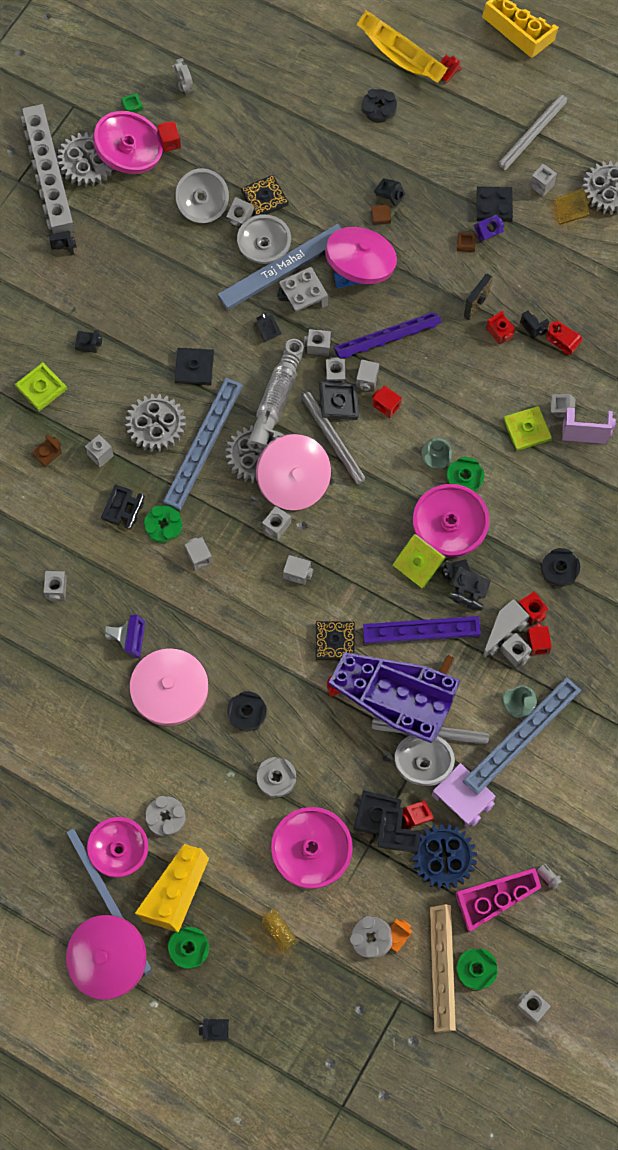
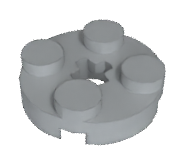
[172,58,194,94]
[257,757,296,798]
[146,796,186,837]
[350,916,393,959]

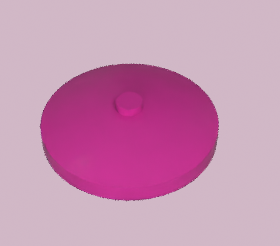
[93,111,163,174]
[325,227,397,284]
[413,484,489,558]
[271,807,352,889]
[66,915,146,1000]

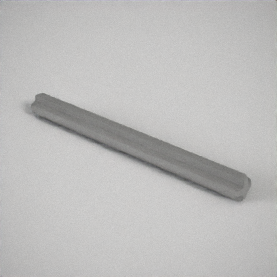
[499,94,567,170]
[302,392,365,484]
[372,718,489,745]

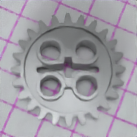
[57,132,114,187]
[582,161,618,215]
[125,394,186,452]
[226,425,270,484]

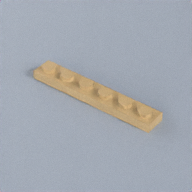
[430,904,456,1033]

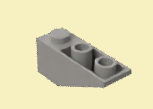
[483,599,529,658]

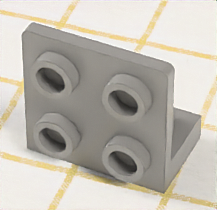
[279,267,328,312]

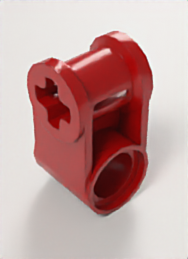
[546,321,583,355]

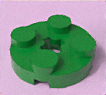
[446,457,485,493]
[144,506,183,544]
[168,927,209,969]
[456,948,498,991]

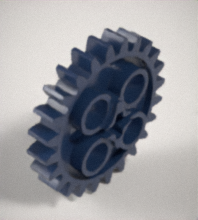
[411,824,477,890]

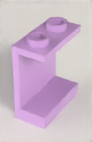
[562,408,616,444]
[432,763,496,828]

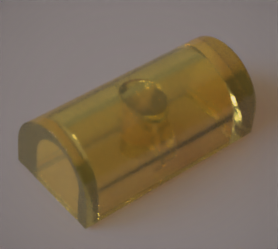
[262,908,299,953]

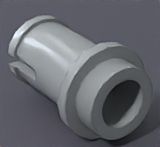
[536,864,562,890]

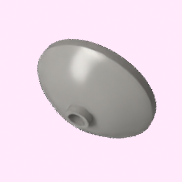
[175,168,229,223]
[237,215,291,264]
[395,735,455,786]

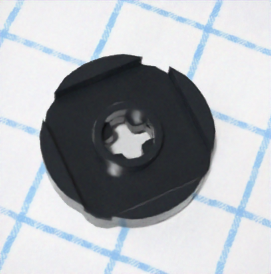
[362,89,397,123]
[541,548,581,587]
[227,691,267,731]

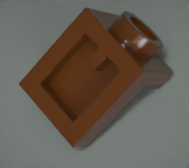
[32,434,62,467]

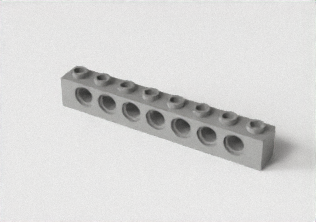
[21,104,75,234]

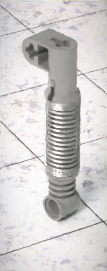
[247,339,304,453]

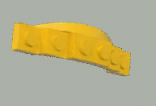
[357,10,448,83]

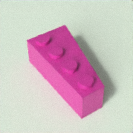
[455,868,542,933]

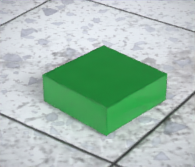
[121,93,143,113]

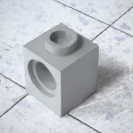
[530,164,557,197]
[226,197,255,227]
[304,329,331,356]
[326,358,345,383]
[356,360,380,391]
[551,394,576,417]
[85,435,114,467]
[262,506,291,540]
[185,537,212,571]
[283,555,313,585]
[44,571,67,602]
[500,633,532,667]
[516,990,551,1025]

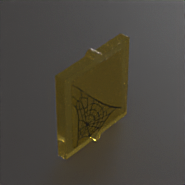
[554,189,590,225]

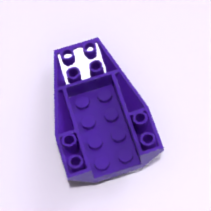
[329,652,460,743]

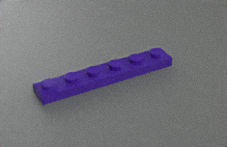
[333,312,442,359]
[363,616,481,645]

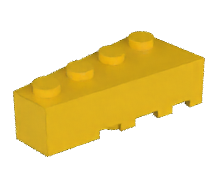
[482,0,559,58]
[135,844,209,932]

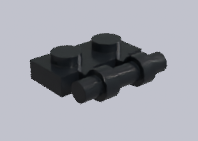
[101,484,145,530]
[447,567,491,611]

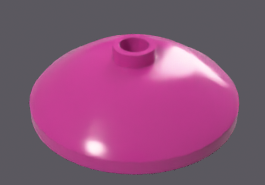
[87,817,148,878]

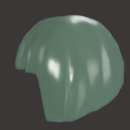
[421,437,452,468]
[502,685,537,718]

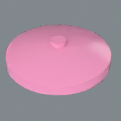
[256,434,331,510]
[130,649,208,726]

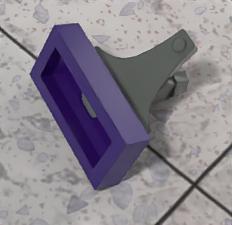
[104,615,146,658]

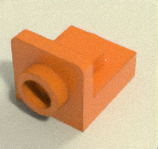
[390,918,412,954]

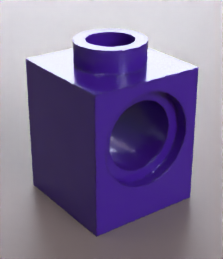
[474,215,504,242]

